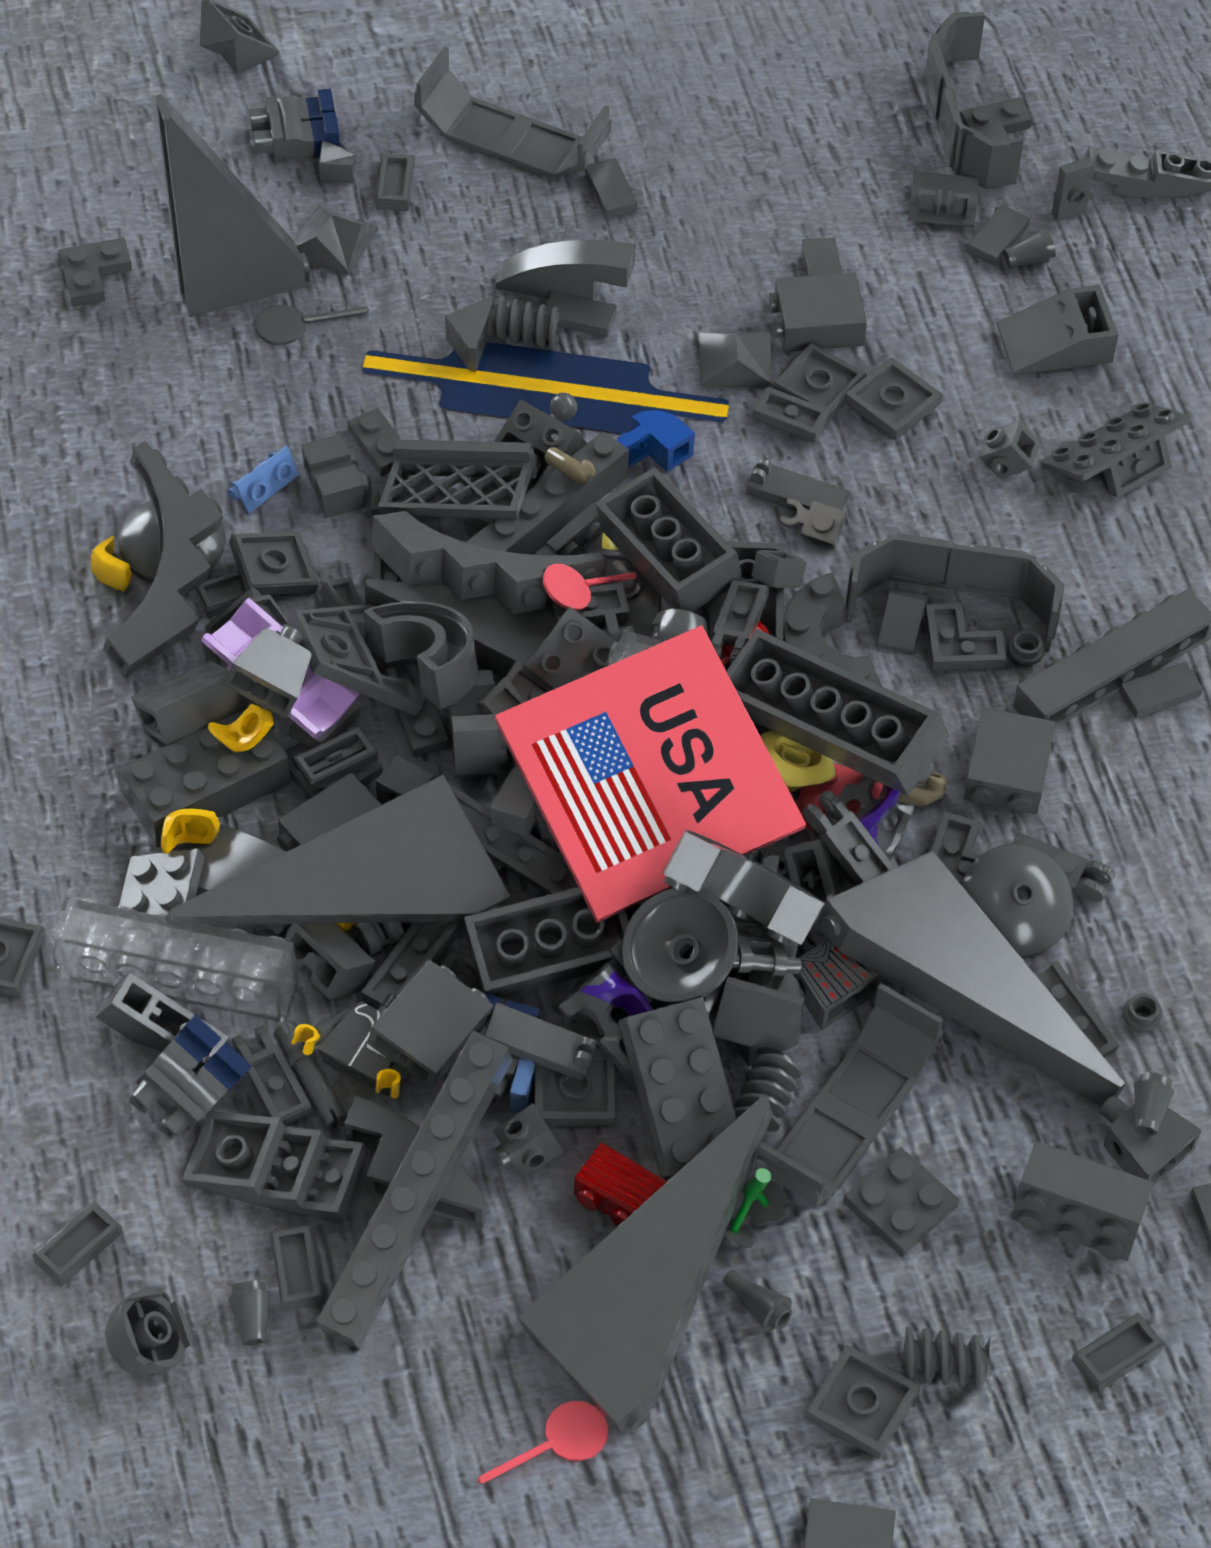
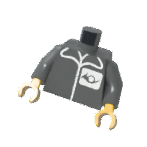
[291,993,411,1099]

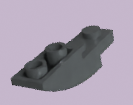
[1085,146,1211,198]

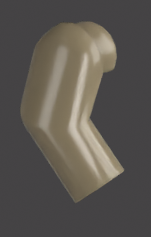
[545,447,596,484]
[898,773,947,807]

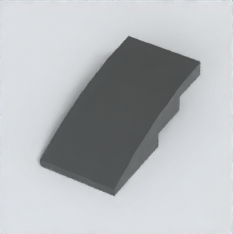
[178,824,288,935]
[182,1111,368,1221]

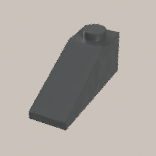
[96,972,228,1067]

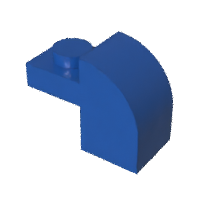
[616,410,695,472]

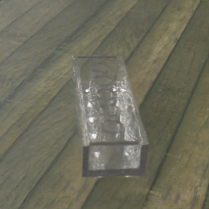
[51,897,298,1023]

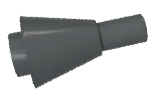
[723,1270,792,1332]

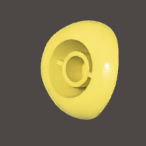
[760,730,836,792]

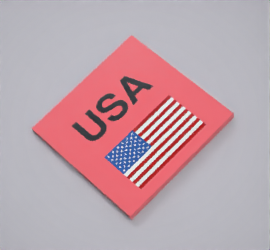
[494,625,807,923]

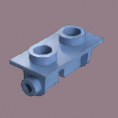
[227,446,300,514]

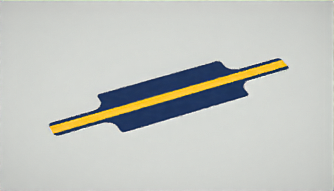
[362,342,729,434]

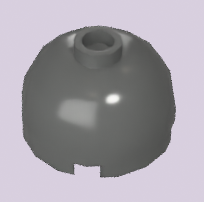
[105,1288,192,1376]

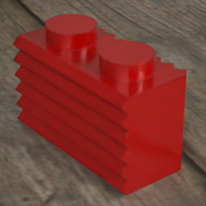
[574,1142,667,1226]

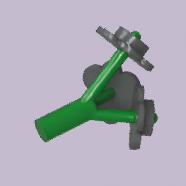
[721,1168,789,1248]

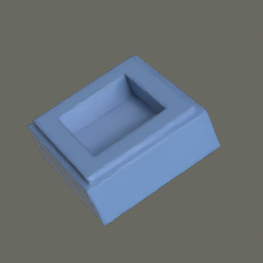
[510,1058,535,1113]

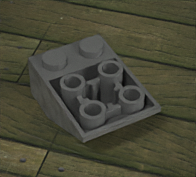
[997,285,1118,376]

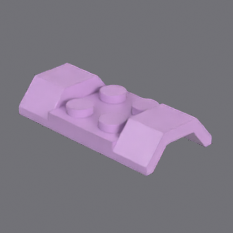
[201,598,360,740]

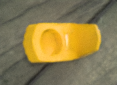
[90,536,132,592]
[208,703,274,753]
[161,809,220,854]

